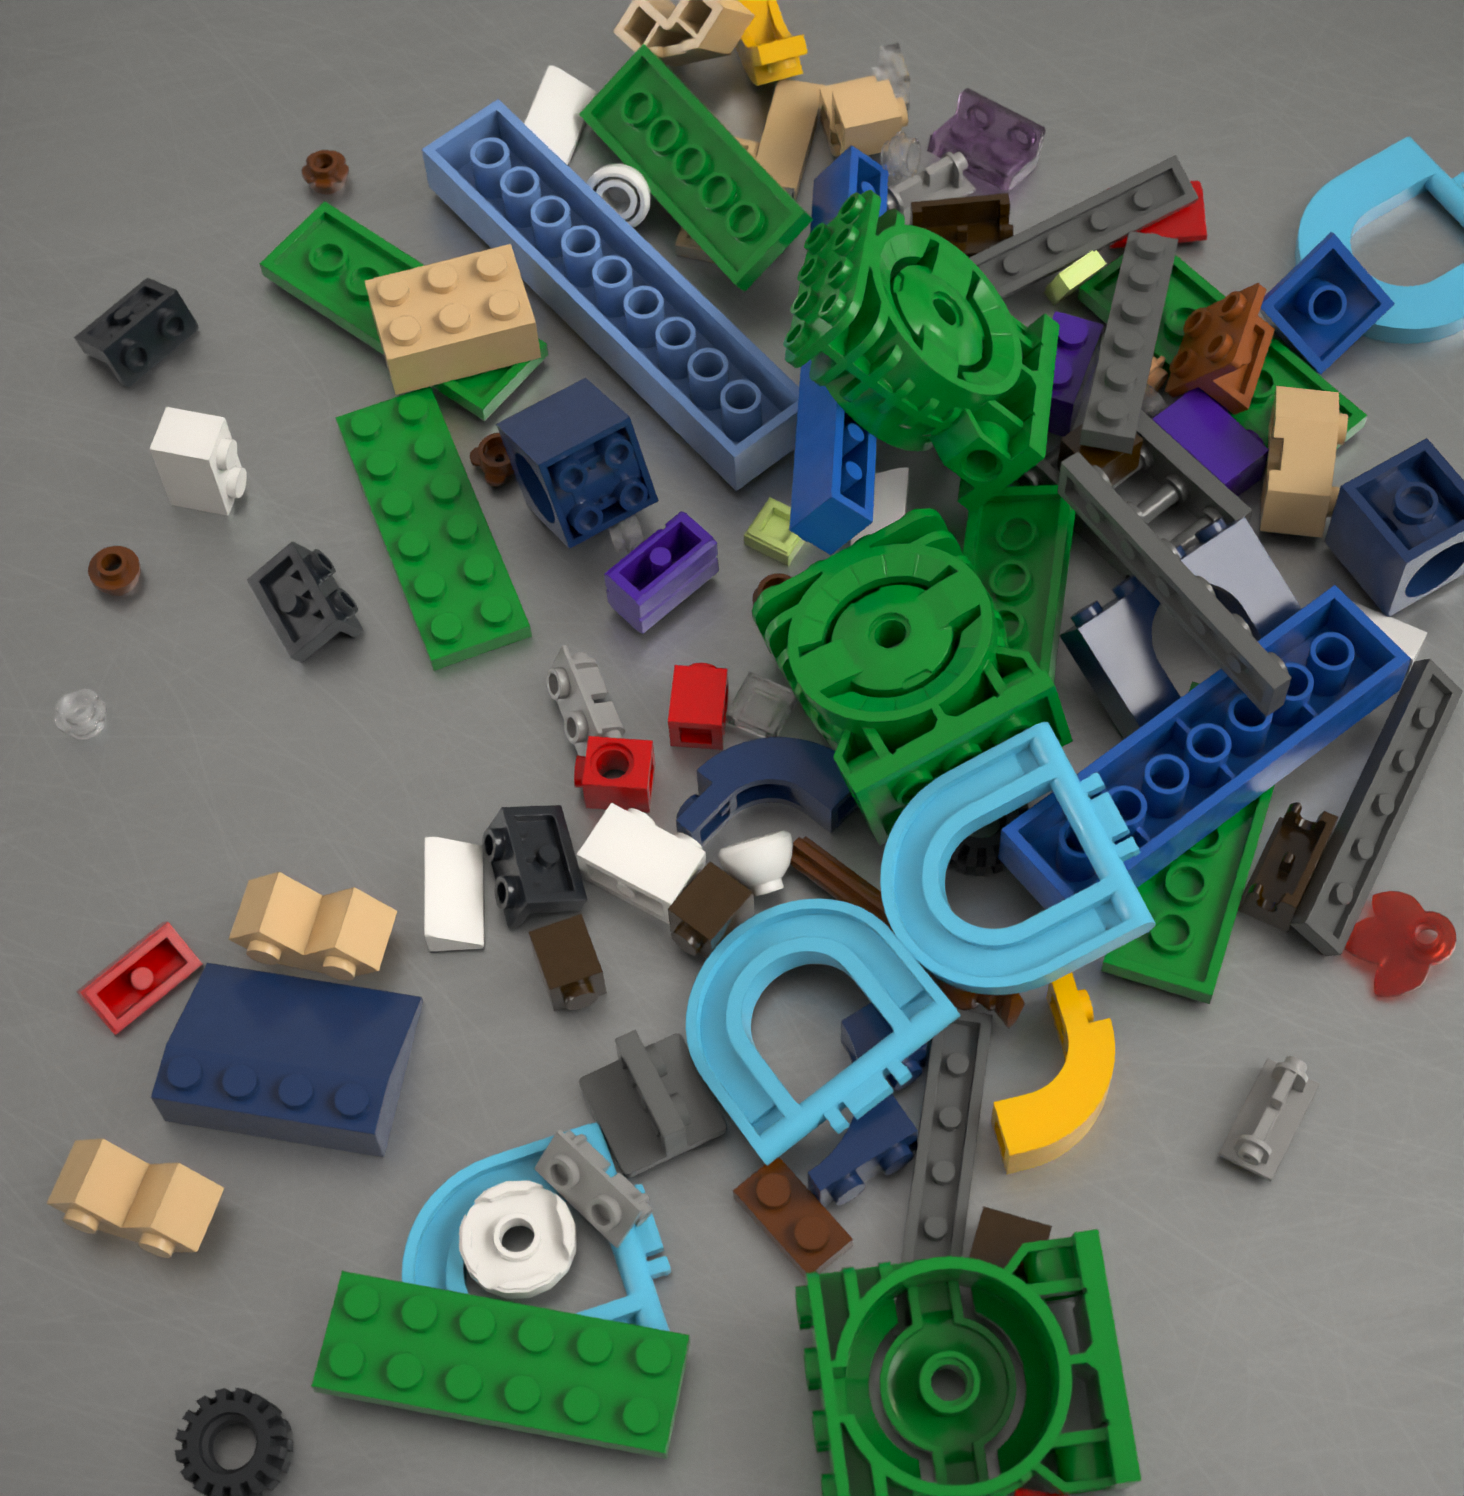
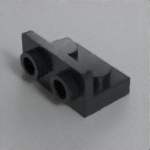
[74,278,199,387]
[247,541,364,663]
[482,805,588,928]

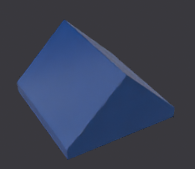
[1260,232,1395,375]

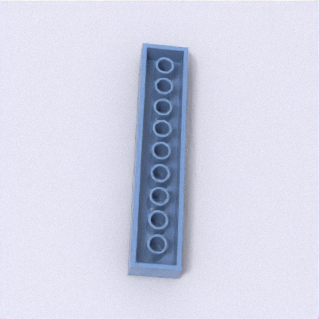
[422,99,799,491]

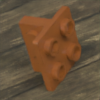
[1165,283,1275,415]

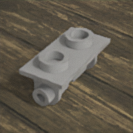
[887,151,976,225]
[546,645,625,756]
[1218,1056,1319,1181]
[534,1130,653,1248]

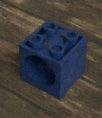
[496,377,659,549]
[1324,438,1464,617]

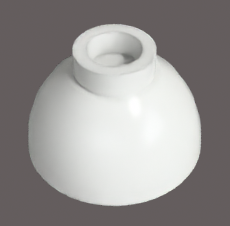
[587,164,651,228]
[717,830,793,897]

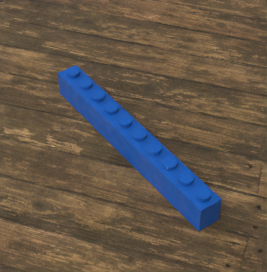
[789,145,888,555]

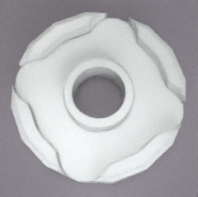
[459,1180,576,1299]

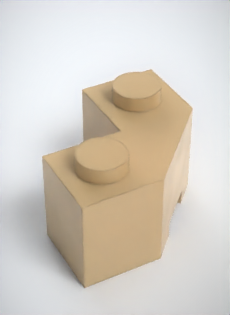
[613,0,755,67]
[819,75,908,156]
[1260,386,1348,538]
[228,872,398,981]
[47,1139,224,1258]

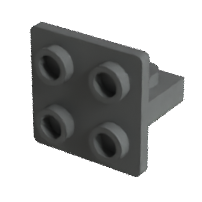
[579,1029,727,1178]

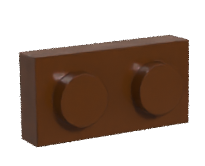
[733,1157,853,1278]

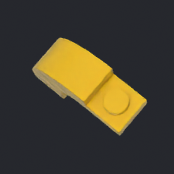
[735,0,808,85]
[991,972,1115,1175]

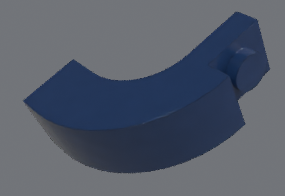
[676,737,858,848]

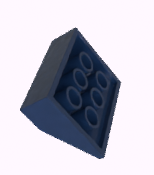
[151,963,423,1158]

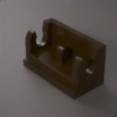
[910,193,1014,258]
[1238,802,1338,932]

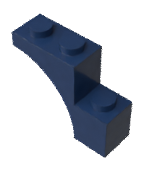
[807,1003,927,1207]

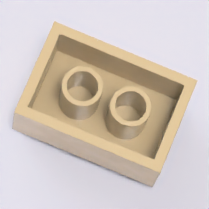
[365,244,541,395]

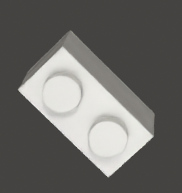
[150,407,247,516]
[577,803,707,925]

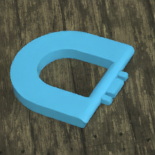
[1295,137,1464,344]
[880,722,1156,995]
[686,898,961,1166]
[402,1123,672,1331]

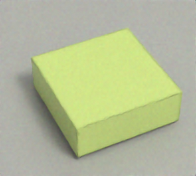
[1044,250,1107,306]
[744,497,805,566]

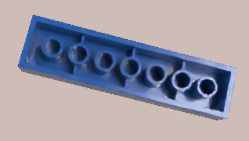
[998,585,1411,910]

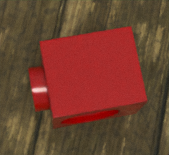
[668,663,729,750]
[574,736,656,813]

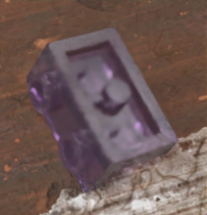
[927,88,1046,193]

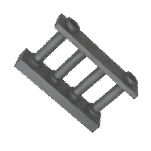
[1017,410,1252,581]

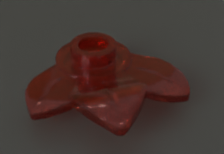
[1344,891,1457,998]

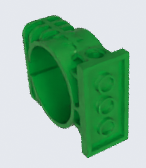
[783,190,1059,513]
[751,508,1073,846]
[795,1229,1142,1496]

